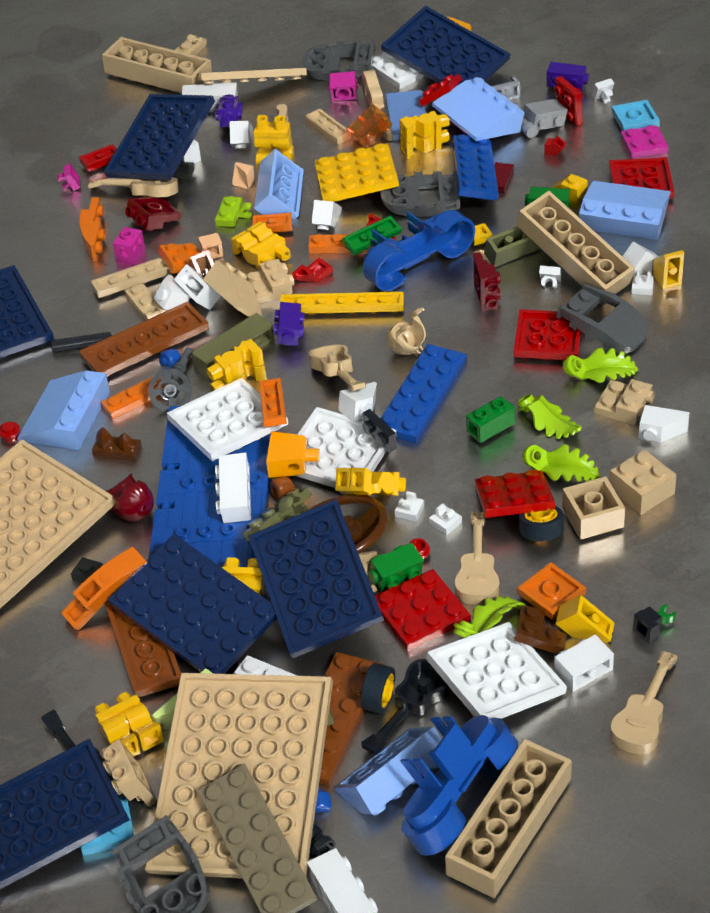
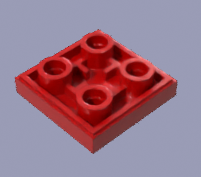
[419,74,462,107]
[554,76,583,126]

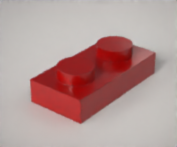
[79,144,117,172]

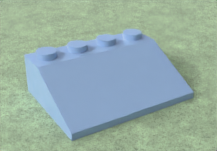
[432,77,524,141]
[579,181,670,240]
[17,370,110,451]

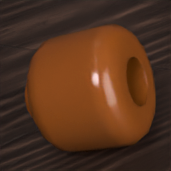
[270,476,295,501]

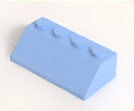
[254,149,304,219]
[333,727,441,816]

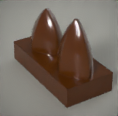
[92,427,142,461]

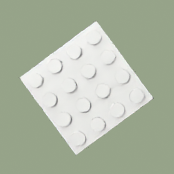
[167,378,288,461]
[294,407,396,488]
[426,622,567,719]

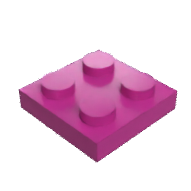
[621,125,668,159]

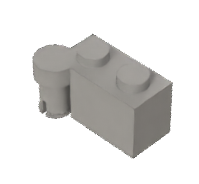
[521,99,567,138]

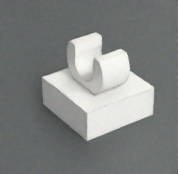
[591,78,614,104]
[539,266,562,289]
[632,271,654,295]
[395,491,424,522]
[429,503,462,535]

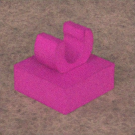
[57,164,80,191]

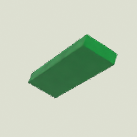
[342,215,402,256]

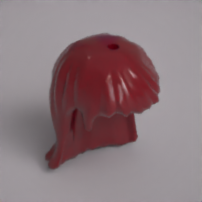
[106,474,154,522]

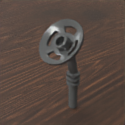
[148,347,193,412]

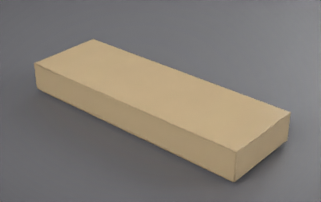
[305,109,353,145]

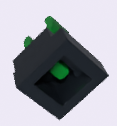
[632,604,676,644]

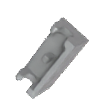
[492,76,520,101]

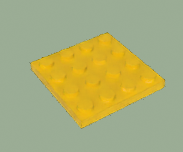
[315,143,399,202]

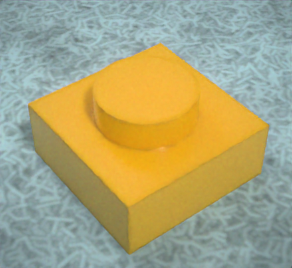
[472,223,493,246]

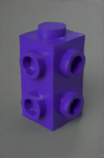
[546,62,589,91]
[215,94,243,127]
[273,302,304,346]

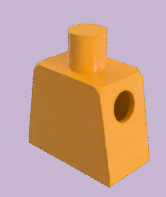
[266,431,320,478]

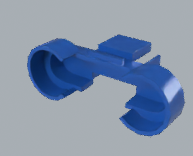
[363,210,475,292]
[400,715,518,856]

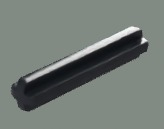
[51,332,112,352]

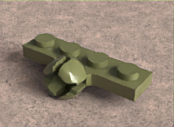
[242,487,312,541]

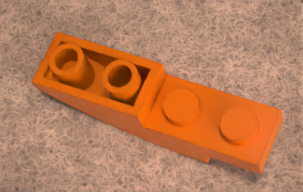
[79,197,106,261]
[61,547,147,631]

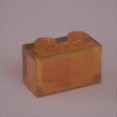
[346,104,393,149]

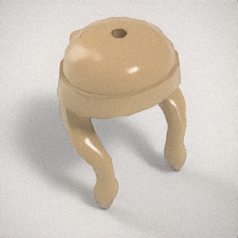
[387,308,426,356]

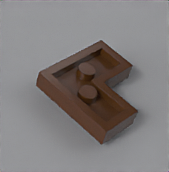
[514,605,566,654]

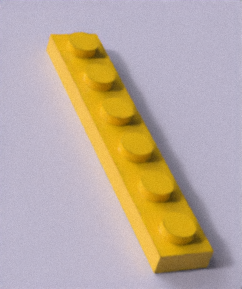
[279,292,404,314]

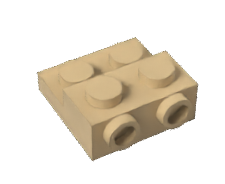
[246,259,295,304]
[594,379,655,425]
[101,739,158,807]

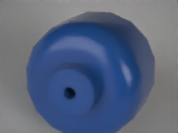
[159,348,181,368]
[315,788,332,814]

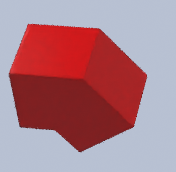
[544,135,566,156]

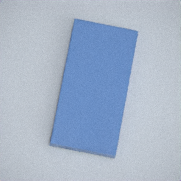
[386,90,426,141]

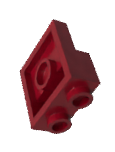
[125,197,181,231]
[473,252,501,311]

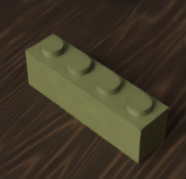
[484,226,541,267]
[191,313,274,380]

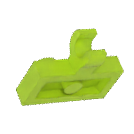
[215,196,253,227]

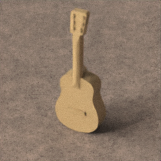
[362,69,393,141]
[88,177,178,197]
[309,344,366,391]
[455,512,499,605]
[610,651,677,754]

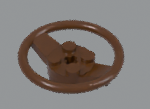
[307,494,388,554]

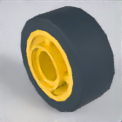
[519,506,564,541]
[361,663,395,714]

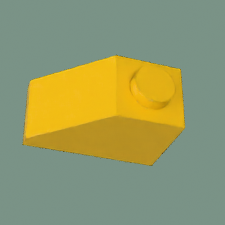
[550,174,588,209]
[653,250,684,290]
[556,595,614,643]

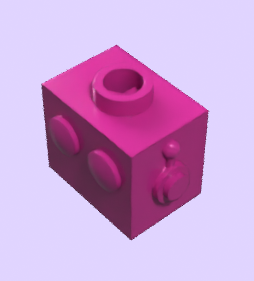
[328,71,359,101]
[113,227,145,265]

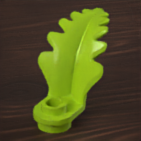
[563,348,638,383]
[516,393,582,439]
[522,444,600,482]
[453,596,526,638]

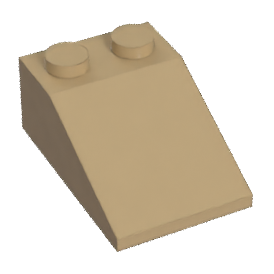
[203,260,262,317]

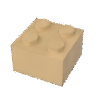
[610,449,676,515]
[562,476,625,540]

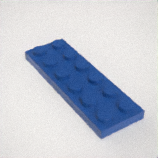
[452,135,499,200]
[380,344,467,443]

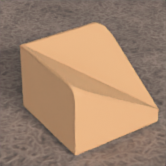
[232,162,255,189]
[198,233,223,259]

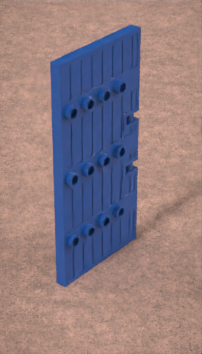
[148,406,271,567]

